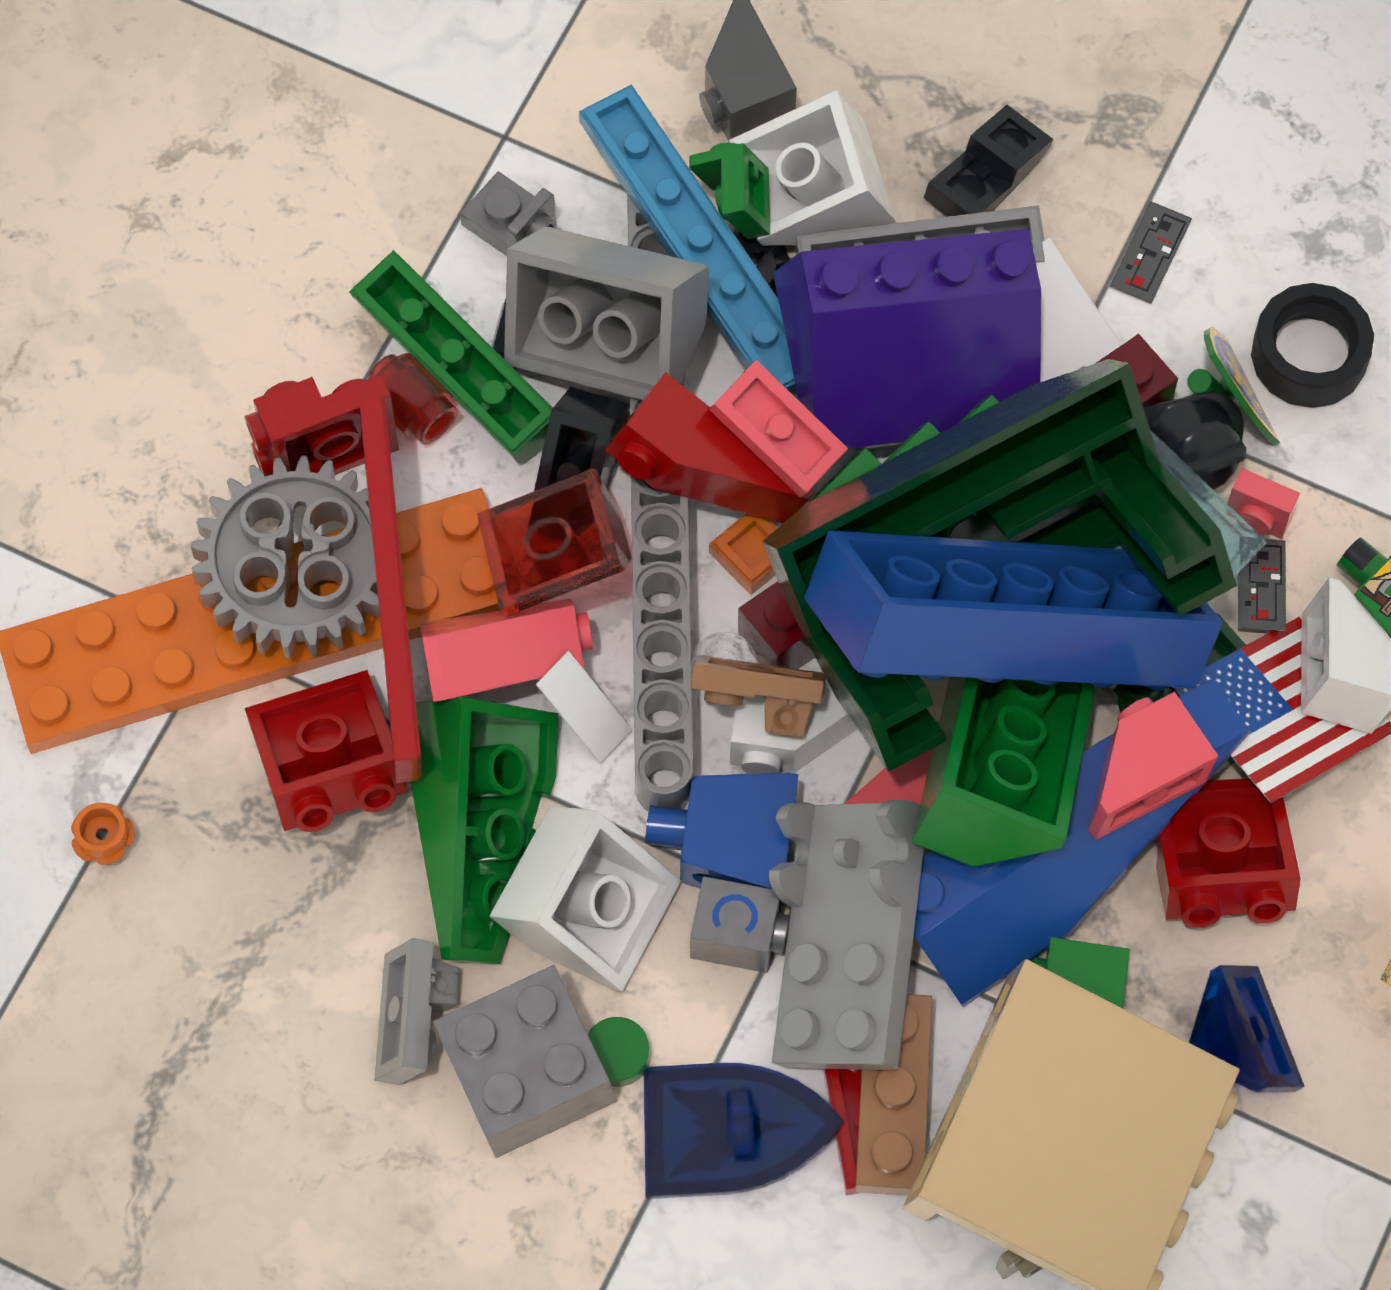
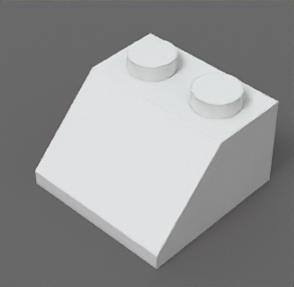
[729,90,895,246]
[489,806,681,992]

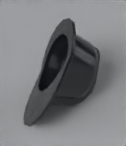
[1143,391,1247,494]

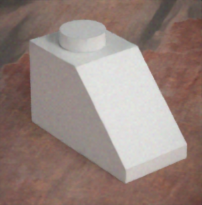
[1301,577,1391,734]
[730,682,858,774]

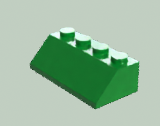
[912,677,1095,867]

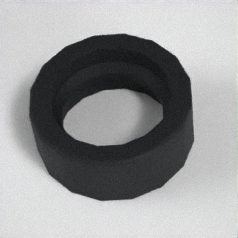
[1251,283,1374,408]

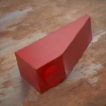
[605,372,816,523]

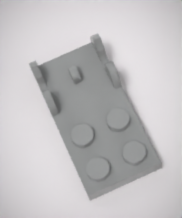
[769,799,924,1070]

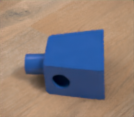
[645,773,798,912]

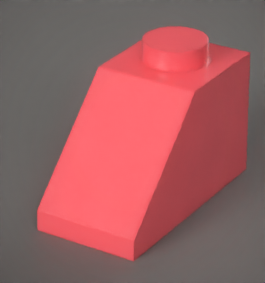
[1088,692,1218,841]

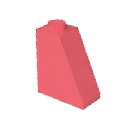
[420,598,593,702]

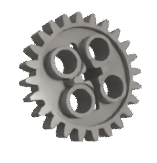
[191,456,380,658]

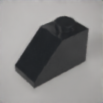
[527,387,630,541]

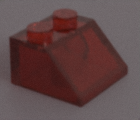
[477,468,632,617]

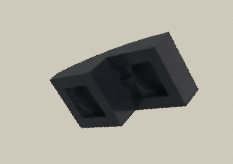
[923,104,1053,217]

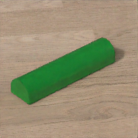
[349,250,553,463]

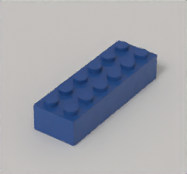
[804,530,1223,690]

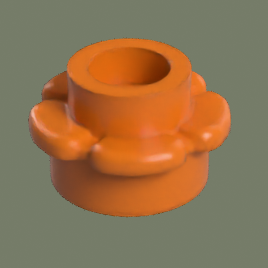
[71,803,135,865]

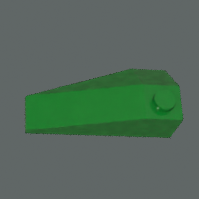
[410,697,559,965]

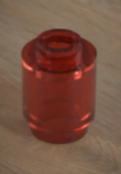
[368,353,458,445]

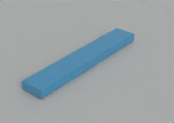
[579,84,797,394]

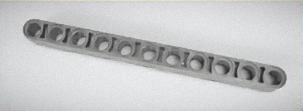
[627,194,693,812]

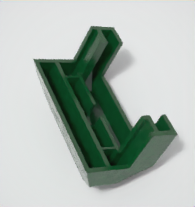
[762,359,1237,772]

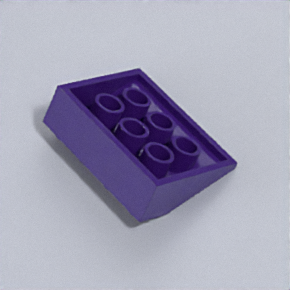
[773,229,1041,451]

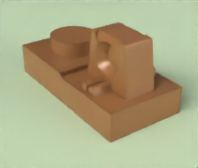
[690,655,826,738]

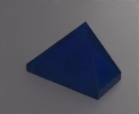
[1189,965,1305,1093]

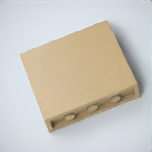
[902,959,1240,1290]

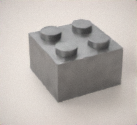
[433,964,617,1158]

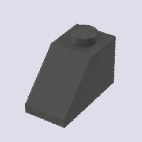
[699,0,797,143]

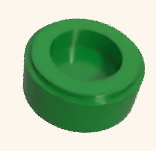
[588,1017,651,1087]

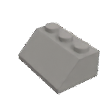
[504,226,709,400]

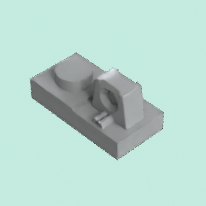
[374,938,459,1085]

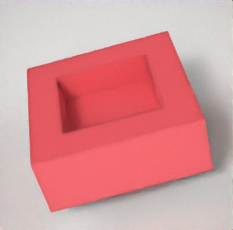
[1224,468,1300,539]

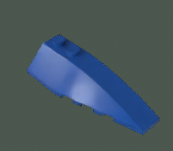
[914,678,1251,1007]

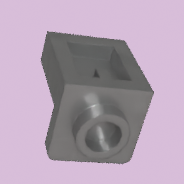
[460,171,557,256]

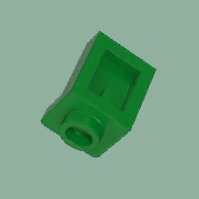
[689,143,770,239]

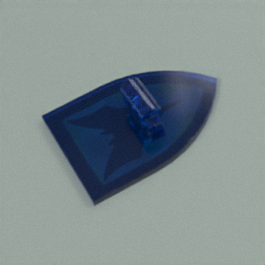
[644,1063,844,1199]

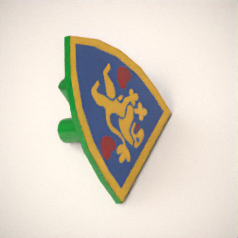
[1187,327,1280,446]

